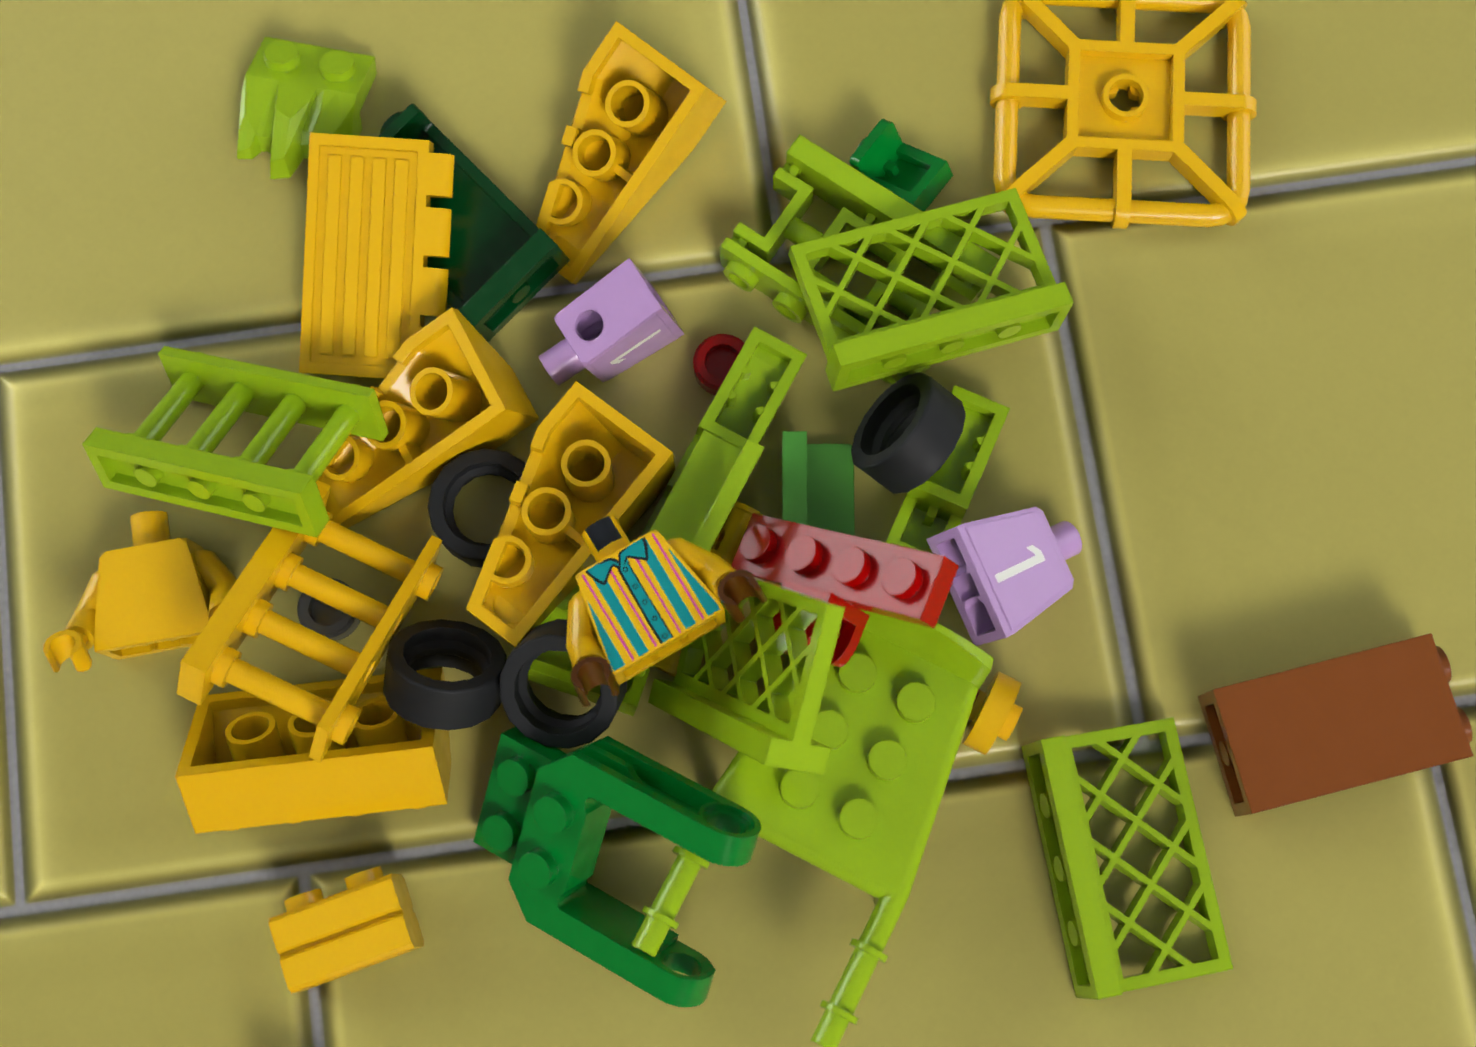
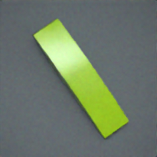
[640,326,807,537]
[885,385,1010,553]

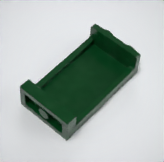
[378,103,570,342]

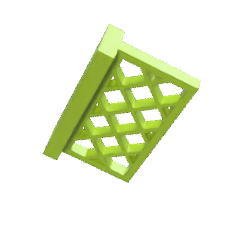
[788,188,1074,392]
[648,577,845,775]
[1021,717,1234,1000]

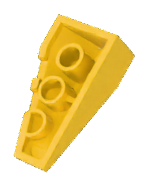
[536,21,727,284]
[318,307,539,528]
[466,381,675,648]

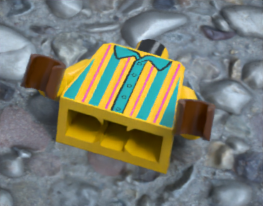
[566,515,767,707]

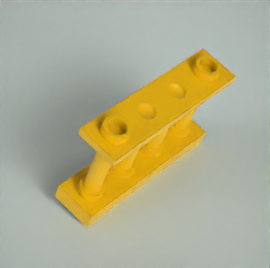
[176,480,444,763]

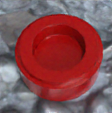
[693,334,745,395]

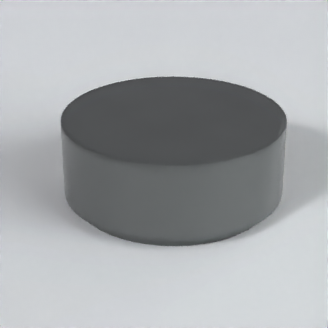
[297,578,360,641]

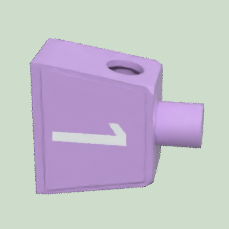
[539,258,684,386]
[926,507,1082,646]

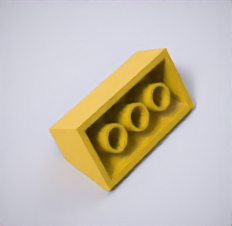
[175,667,452,834]

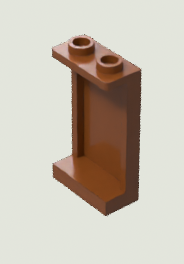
[1198,633,1473,817]

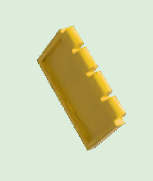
[299,132,455,378]

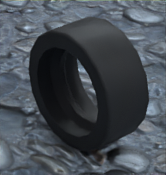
[851,372,966,494]
[427,448,526,568]
[383,619,507,731]
[500,619,627,749]

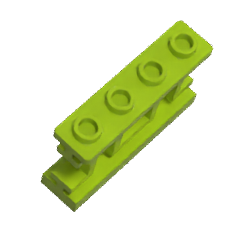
[719,134,999,385]

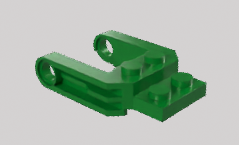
[473,726,761,1008]

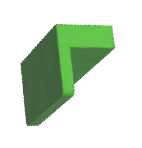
[782,431,855,536]

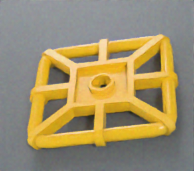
[990,0,1257,229]

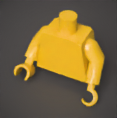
[43,510,237,672]

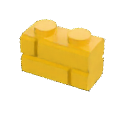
[268,866,424,994]

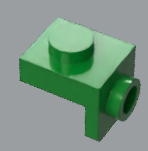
[849,119,953,212]

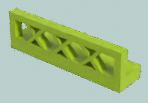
[636,430,765,678]

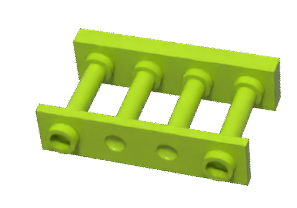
[82,346,389,537]

